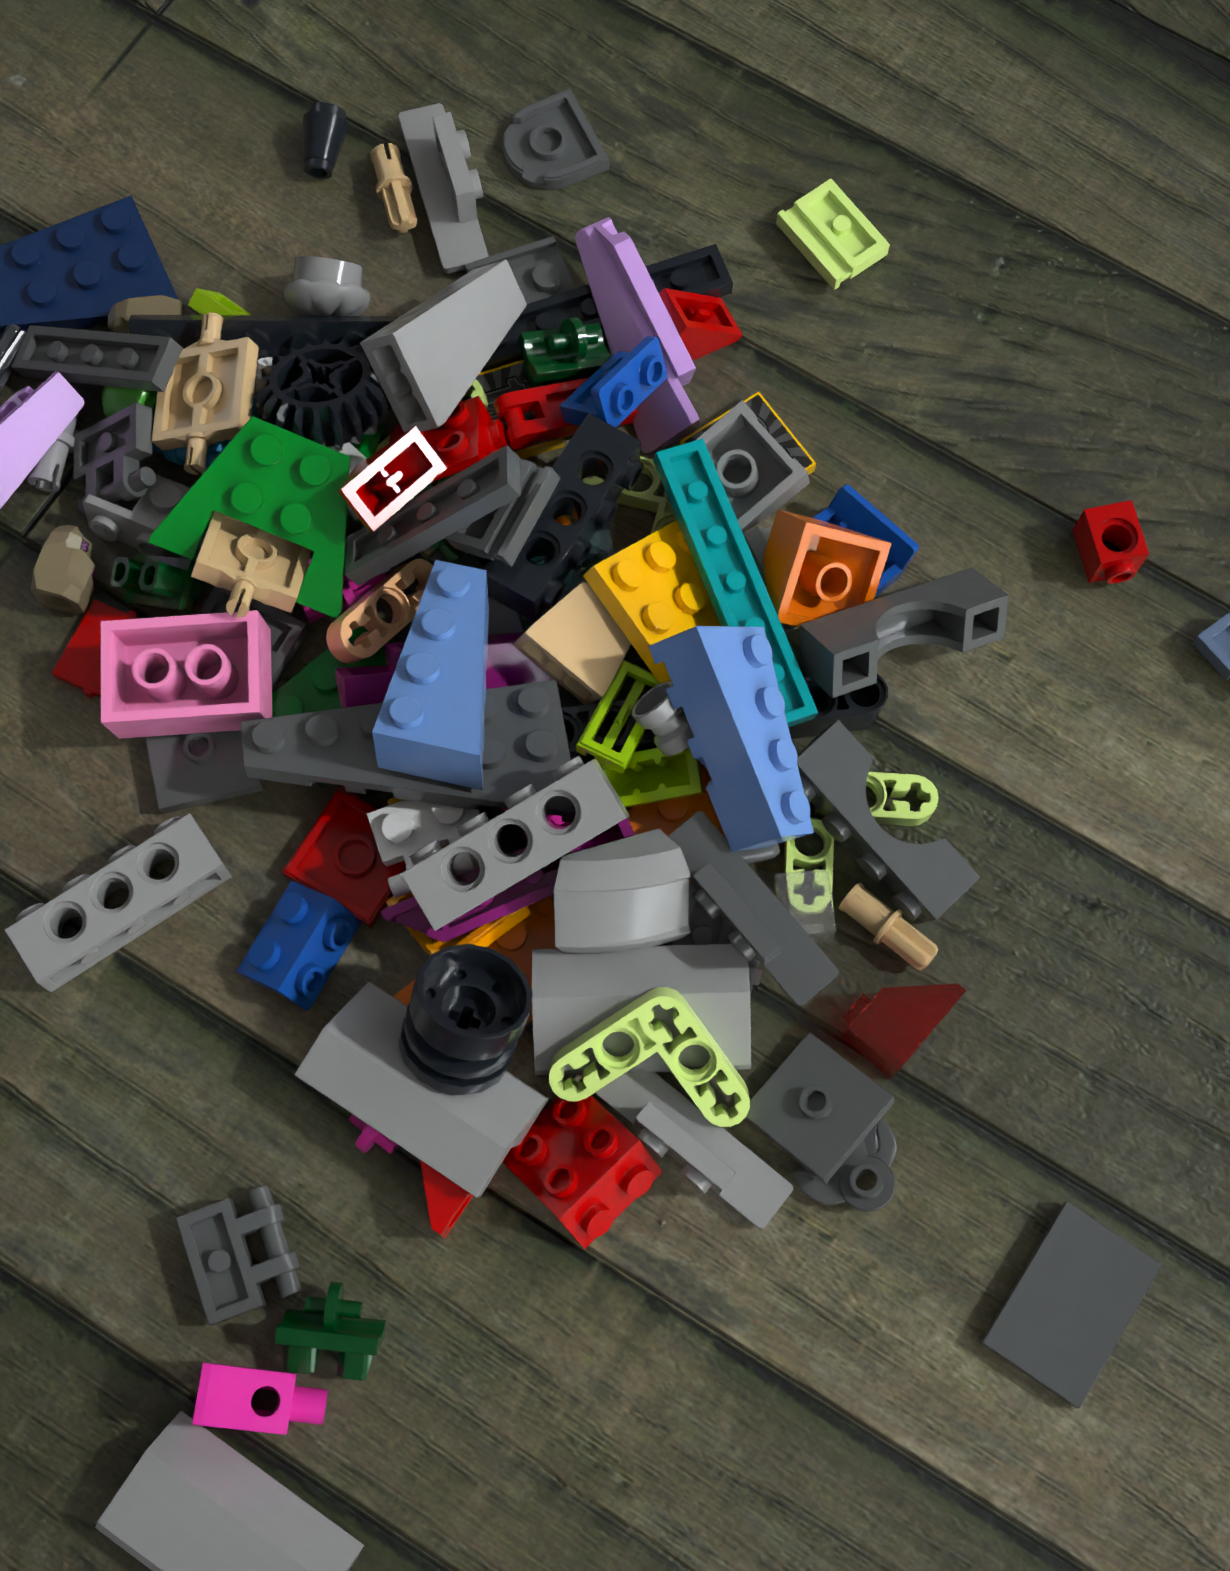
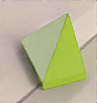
[599,747,704,808]

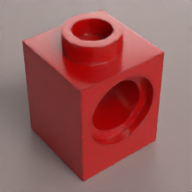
[1072,500,1149,584]

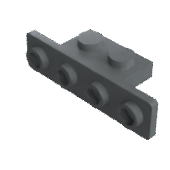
[668,811,839,1006]

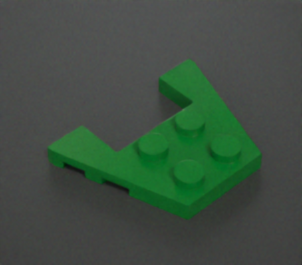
[148,416,351,619]

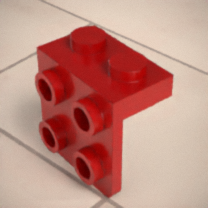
[389,396,509,483]
[502,1096,663,1249]

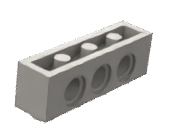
[401,756,630,931]
[5,813,232,992]

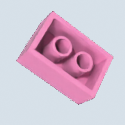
[101,610,273,739]

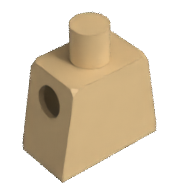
[513,581,631,705]

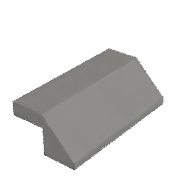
[532,944,751,1075]
[295,982,549,1198]
[95,1411,364,1571]

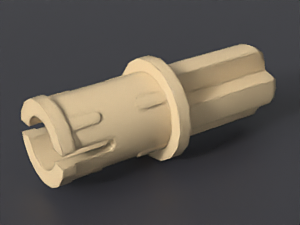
[370,143,417,234]
[839,882,938,971]

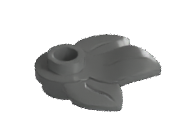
[793,1119,897,1212]

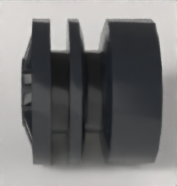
[398,944,532,1095]

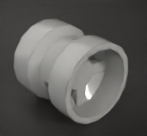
[632,681,694,756]

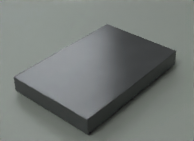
[979,1201,1163,1409]

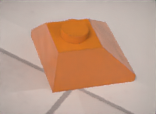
[763,510,892,627]

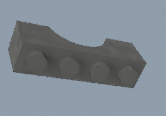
[799,567,1008,698]
[797,720,980,923]

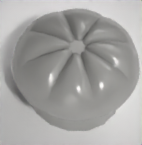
[284,256,371,316]

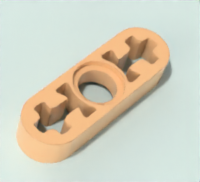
[326,559,433,664]

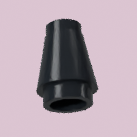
[303,102,349,179]

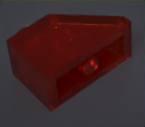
[841,984,966,1079]

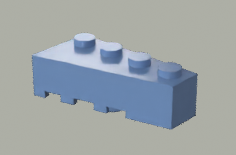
[372,560,489,790]
[648,626,814,852]

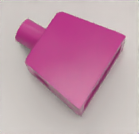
[192,1362,328,1435]

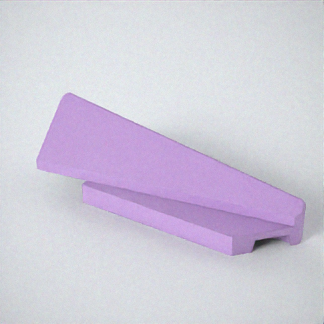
[575,217,700,454]
[0,371,84,509]

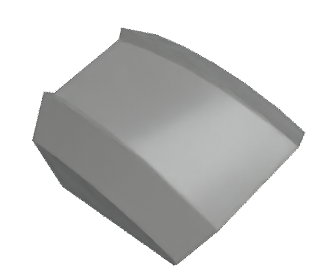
[665,400,810,533]
[554,829,692,954]

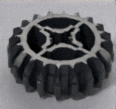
[255,339,392,450]

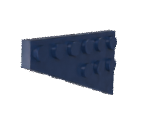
[0,196,179,331]

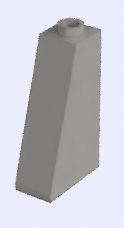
[360,259,527,433]

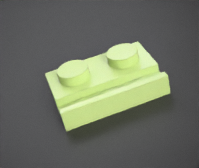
[776,179,890,290]

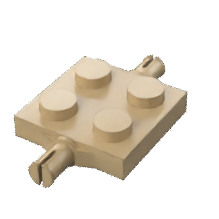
[151,312,259,475]
[191,511,312,618]

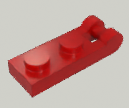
[493,378,638,450]

